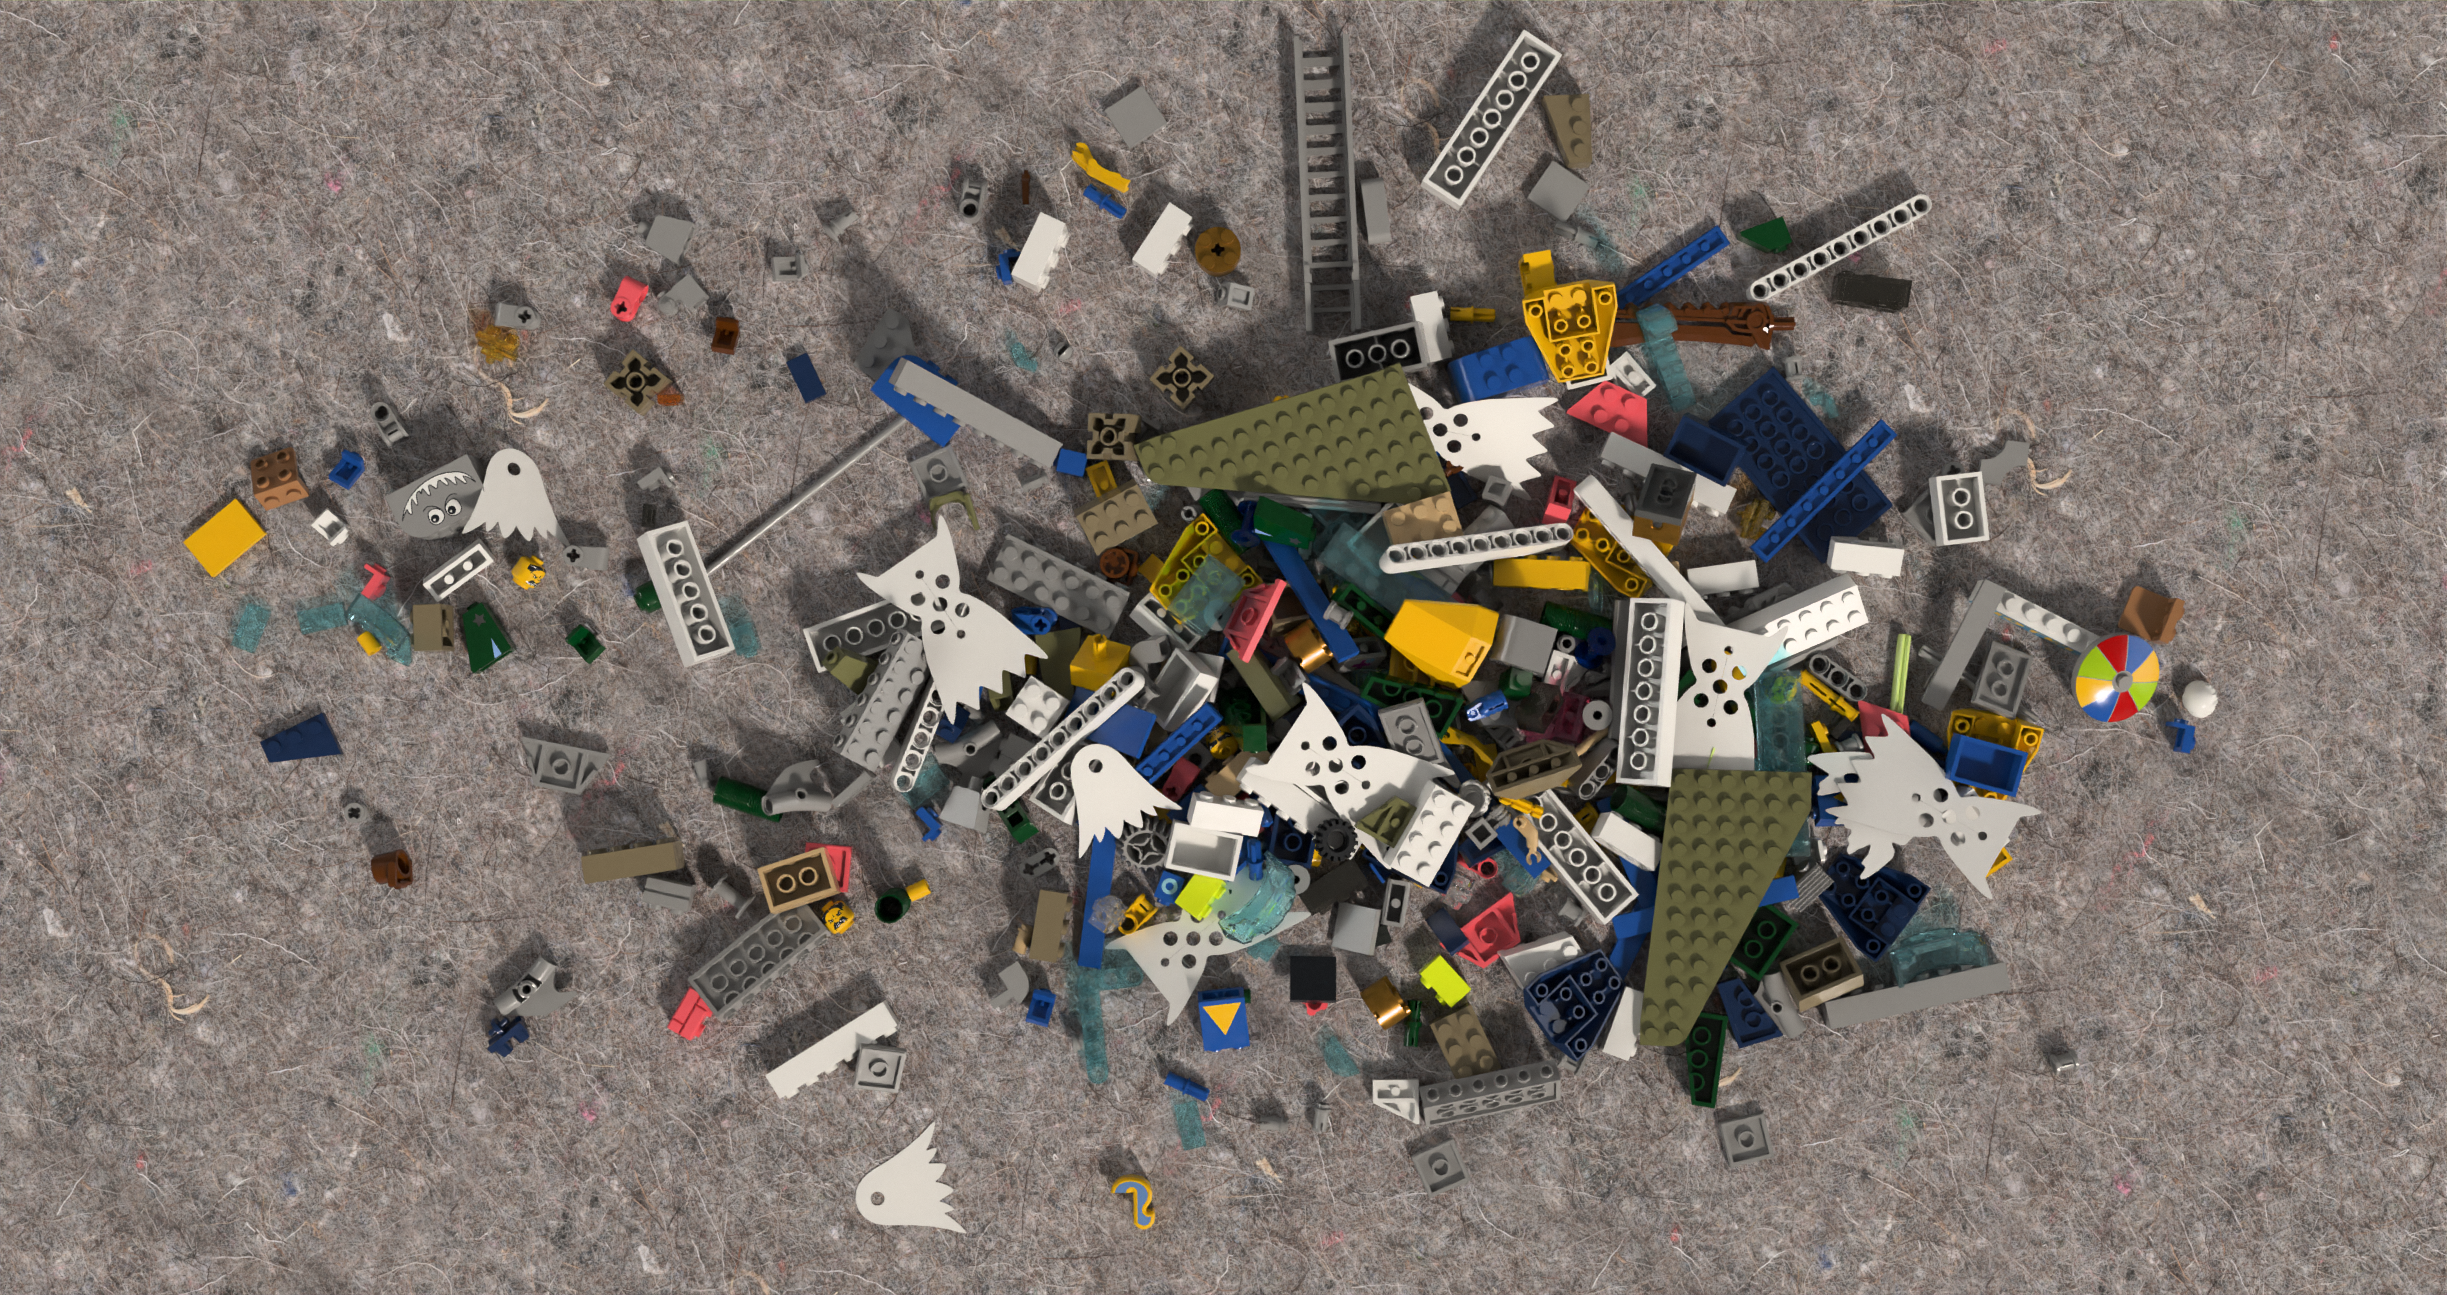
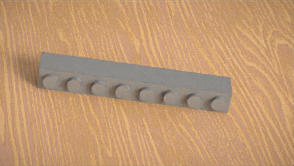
[888,357,1062,468]
[1821,957,2011,1029]

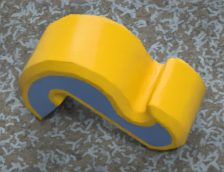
[1110,1174,1155,1229]

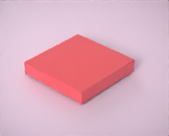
[805,842,853,892]

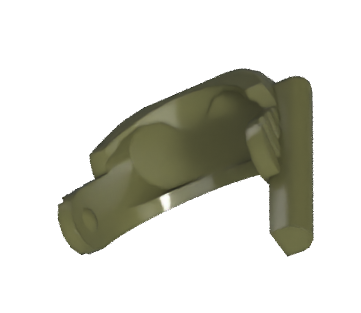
[929,491,980,530]

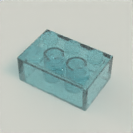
[1167,554,1246,639]

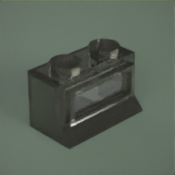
[1455,570,1504,612]

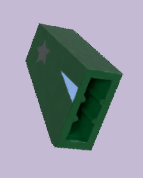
[1254,496,1317,550]
[462,602,517,674]

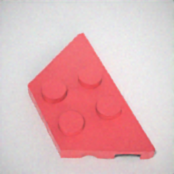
[1566,381,1648,448]
[1223,579,1287,663]
[1858,700,1911,758]
[1439,892,1521,969]

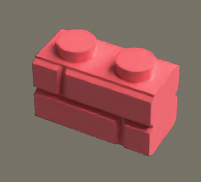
[667,986,713,1041]

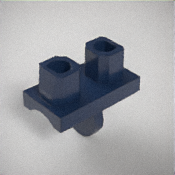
[487,1016,530,1058]

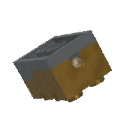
[1632,463,1697,546]

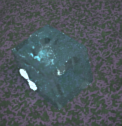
[1246,936,1281,962]

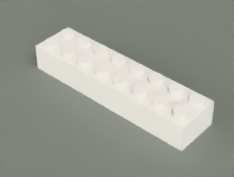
[1421,30,1562,211]
[1616,598,1685,787]
[1482,779,1639,925]

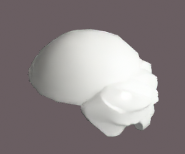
[2182,680,2218,718]
[1458,780,1491,818]

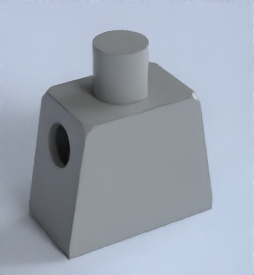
[637,215,697,267]
[939,776,990,833]

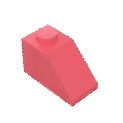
[1541,475,1577,525]

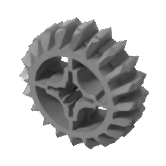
[1115,814,1172,872]

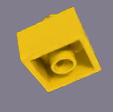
[1070,634,1132,696]

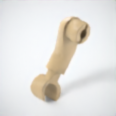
[1513,815,1541,865]

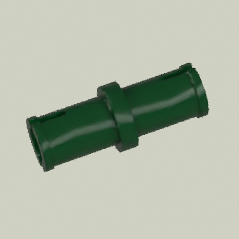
[1403,1000,1422,1047]

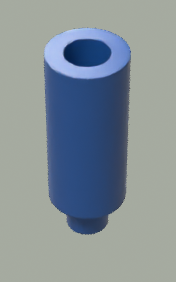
[1909,719,1948,755]

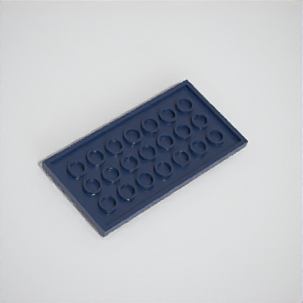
[1708,366,1893,565]

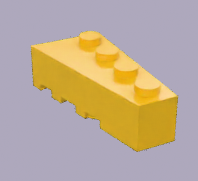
[1518,250,1557,297]
[1493,555,1592,592]

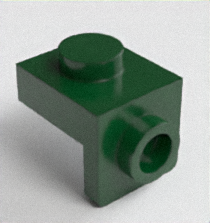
[565,624,606,664]

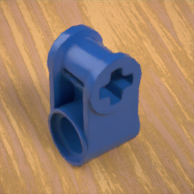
[1011,606,1058,635]

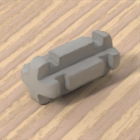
[1021,471,1049,493]

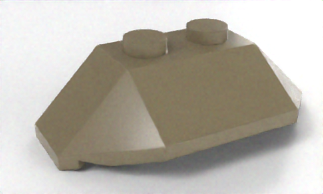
[1486,739,1582,800]

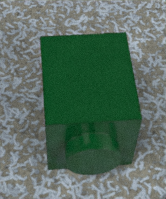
[1498,667,1533,702]

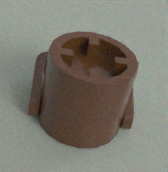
[1100,546,1140,587]
[371,849,413,889]

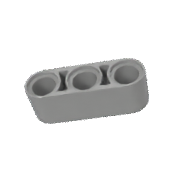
[1360,177,1391,245]
[1805,654,1867,701]
[1568,737,1619,800]

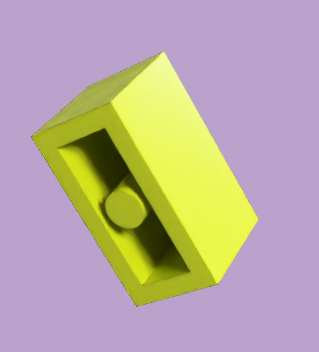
[1175,874,1226,921]
[1419,953,1471,1008]

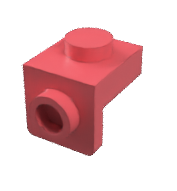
[361,563,391,600]

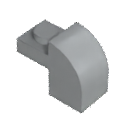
[1129,634,1172,682]
[989,959,1030,1010]

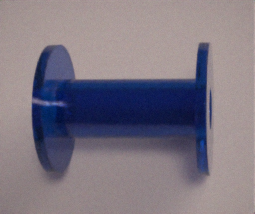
[1231,500,1260,547]
[1574,627,1616,669]

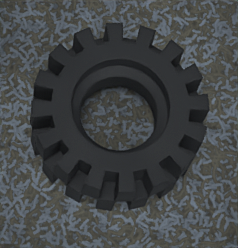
[1313,818,1358,862]

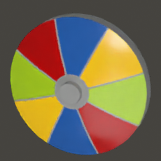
[2071,632,2159,722]

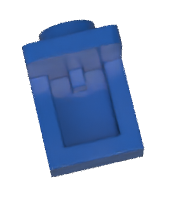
[996,249,1021,285]
[329,449,365,490]
[2165,718,2196,754]
[915,806,943,842]
[1026,988,1056,1028]

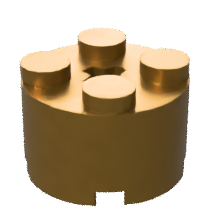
[1195,227,1241,277]
[1284,618,1334,674]
[1360,975,1412,1031]

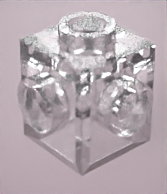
[1438,869,1475,911]
[1088,894,1128,934]

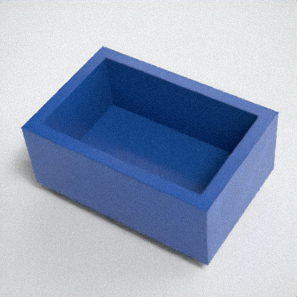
[1943,733,2028,798]

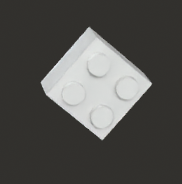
[1005,676,1071,739]

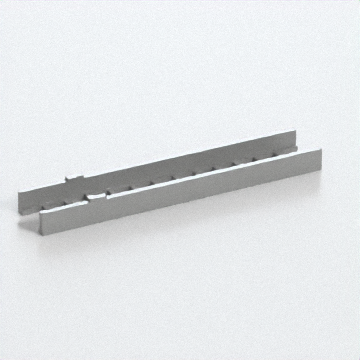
[1293,34,1361,334]

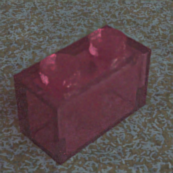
[1553,691,1592,744]

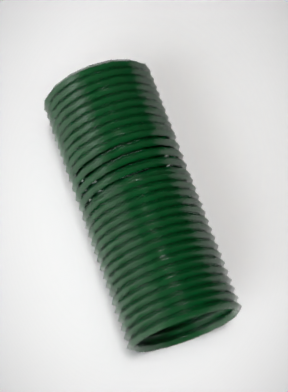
[1198,489,1260,556]
[1539,600,1613,646]
[712,775,784,823]
[1610,784,1667,837]
[874,887,911,924]

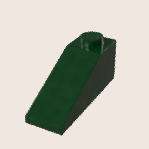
[982,774,1039,844]

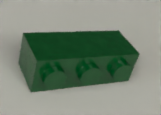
[1330,581,1394,643]

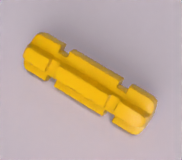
[1499,797,1544,819]

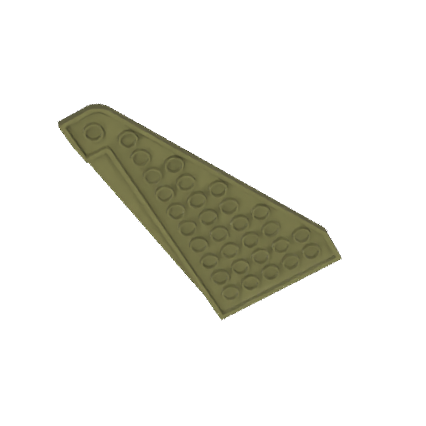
[1134,362,1451,504]
[1640,768,1812,1046]

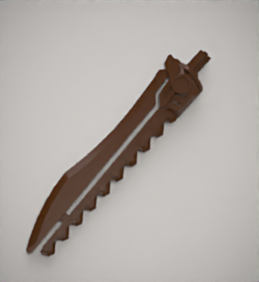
[1610,301,1796,350]

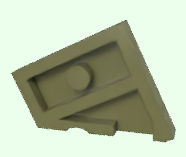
[1354,795,1417,848]

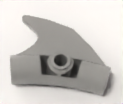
[935,719,1004,788]
[761,759,832,816]
[494,954,578,1016]
[1753,968,1807,1039]

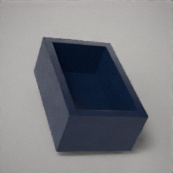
[1663,412,1749,487]

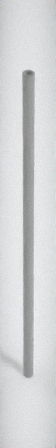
[705,416,908,577]

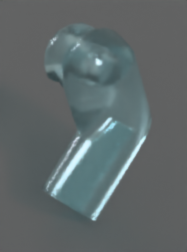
[1010,342,1038,373]
[1810,391,1840,419]

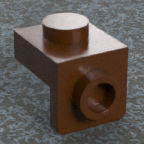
[711,317,740,355]

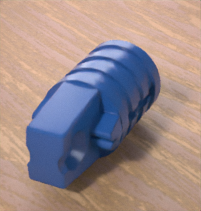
[1464,689,1508,722]

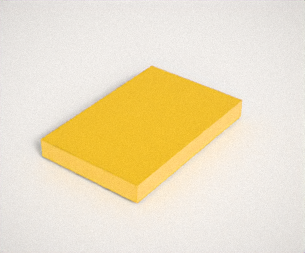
[183,498,267,577]

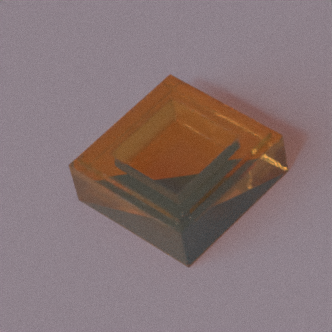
[657,393,685,407]

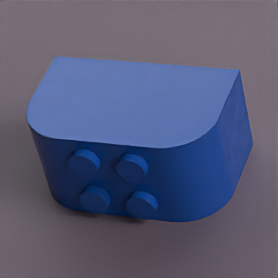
[1446,336,1550,405]
[870,355,960,447]

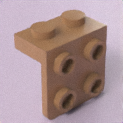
[250,447,310,511]
[2118,586,2185,644]

